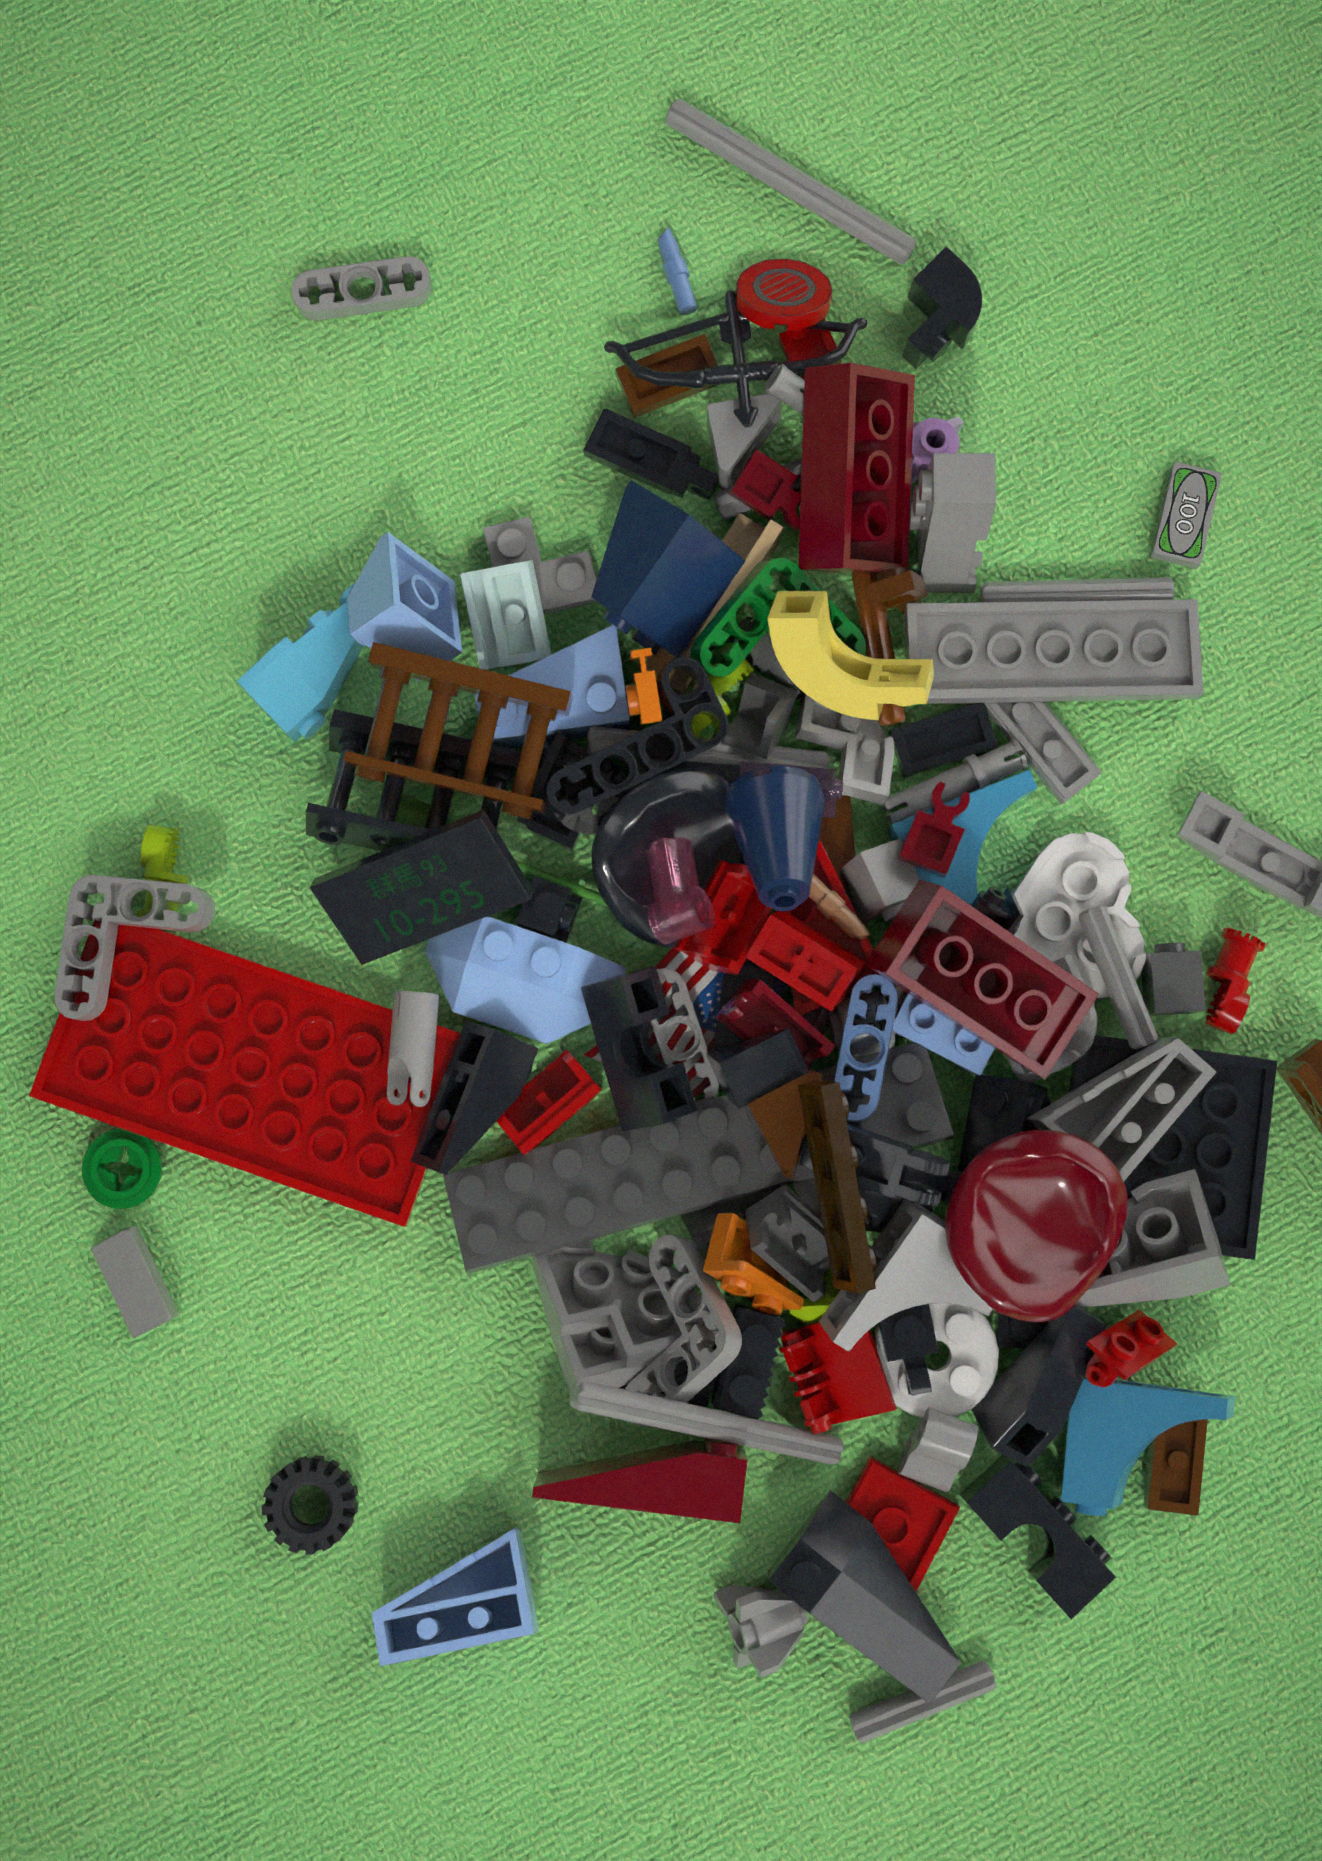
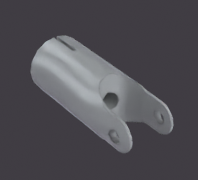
[387,991,439,1107]

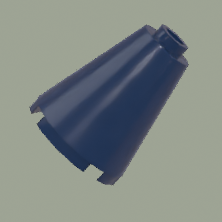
[725,765,825,911]

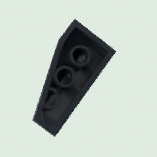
[768,1489,961,1704]

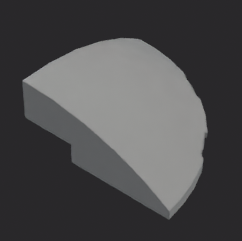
[532,1241,719,1394]

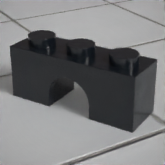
[580,966,697,1132]
[959,1454,1116,1620]

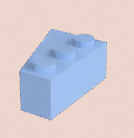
[475,625,630,748]

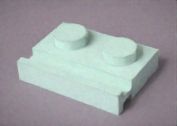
[460,560,552,670]

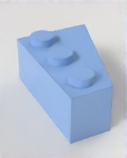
[372,1528,539,1666]

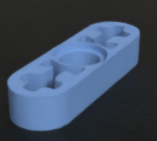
[834,975,898,1122]

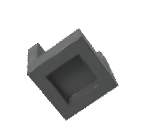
[723,673,797,760]

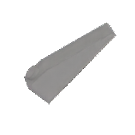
[1076,1169,1231,1308]

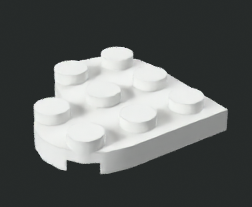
[1013,832,1146,1000]

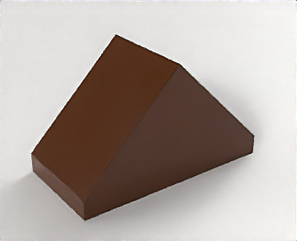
[748,1071,823,1180]

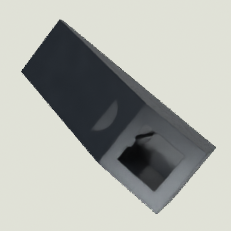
[971,1304,1107,1467]

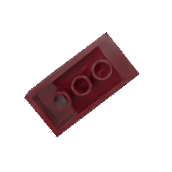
[865,879,1099,1080]
[532,1438,748,1524]

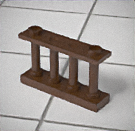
[343,642,573,819]

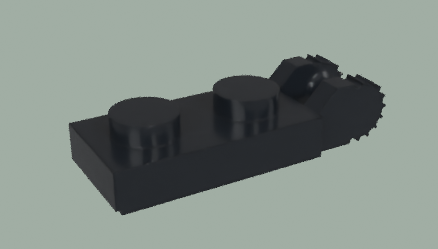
[799,1124,950,1206]

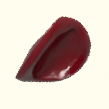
[945,1130,1127,1322]

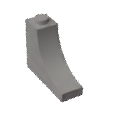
[819,1199,993,1351]

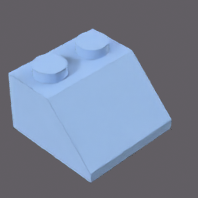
[347,532,462,681]

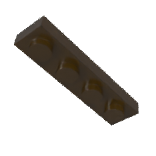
[798,1080,876,1294]

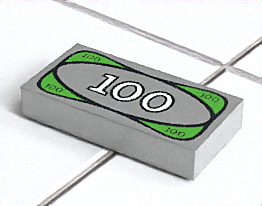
[1150,462,1222,569]

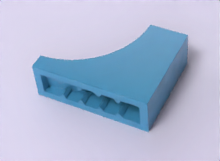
[887,769,1037,905]
[1061,1375,1235,1516]

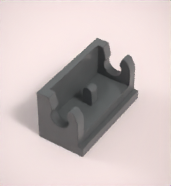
[745,1184,830,1302]

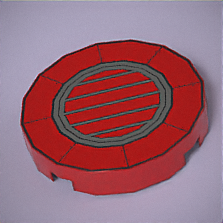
[736,259,832,331]

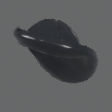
[591,768,746,947]

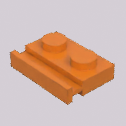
[625,648,662,725]

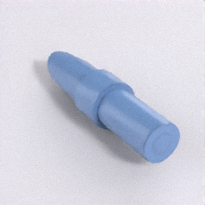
[657,227,697,315]

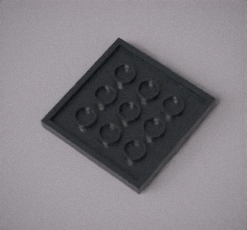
[1069,1035,1277,1260]

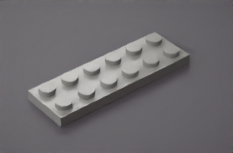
[904,599,1204,704]

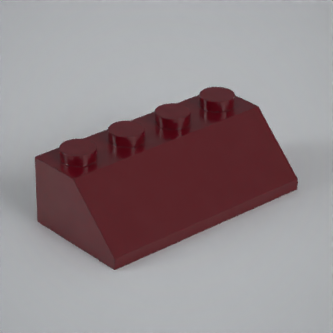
[798,363,915,574]

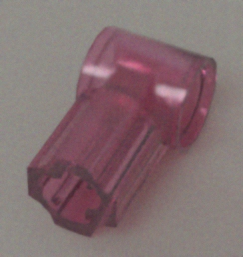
[646,837,715,944]

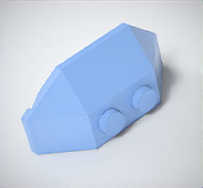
[425,916,627,1044]

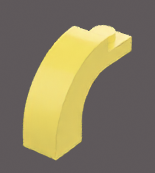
[768,591,934,720]

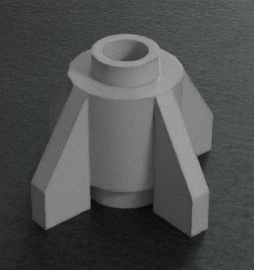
[714,1585,808,1678]

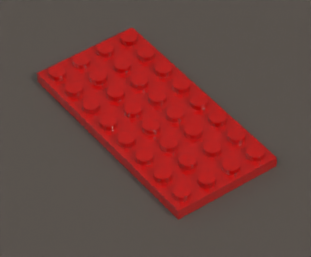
[29,920,461,1227]

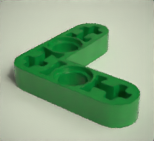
[690,557,866,677]

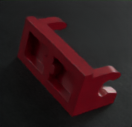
[715,979,835,1072]

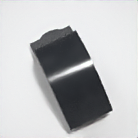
[902,246,982,369]

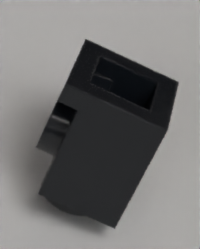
[516,876,582,943]

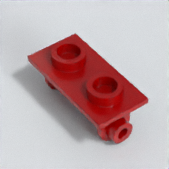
[1086,1309,1177,1387]

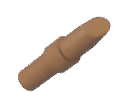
[809,874,871,939]

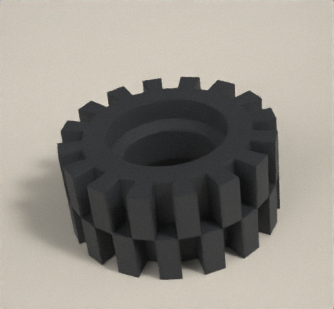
[261,1455,359,1555]

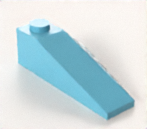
[237,582,364,742]

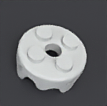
[873,1303,999,1418]

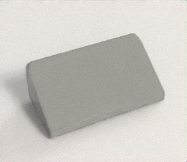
[91,1226,180,1339]

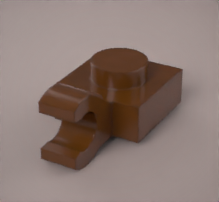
[864,567,928,614]

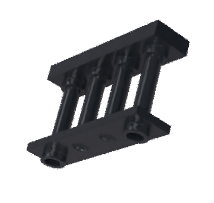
[306,709,521,851]

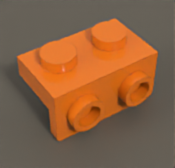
[703,1213,804,1315]

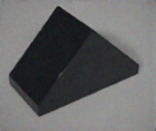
[706,1027,809,1109]

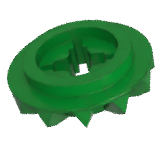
[82,1129,164,1209]

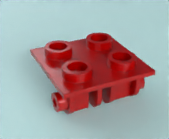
[778,1322,897,1434]

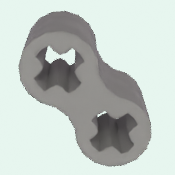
[898,1407,978,1492]

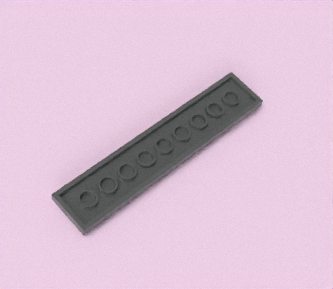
[443,1043,954,1274]

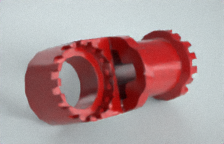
[1205,928,1266,1034]

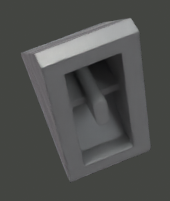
[707,394,782,490]

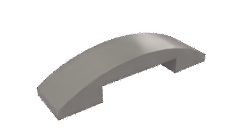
[1176,791,1322,918]

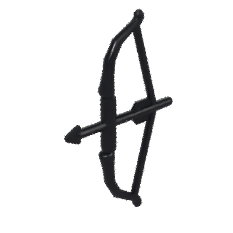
[604,290,868,428]

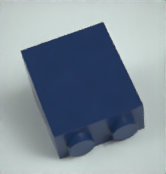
[591,480,745,658]

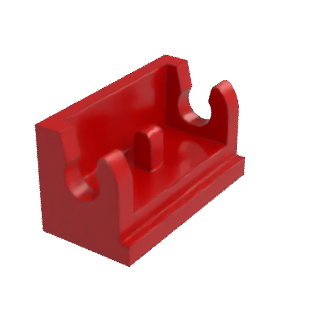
[675,860,772,975]
[745,911,866,1011]
[496,1050,602,1155]

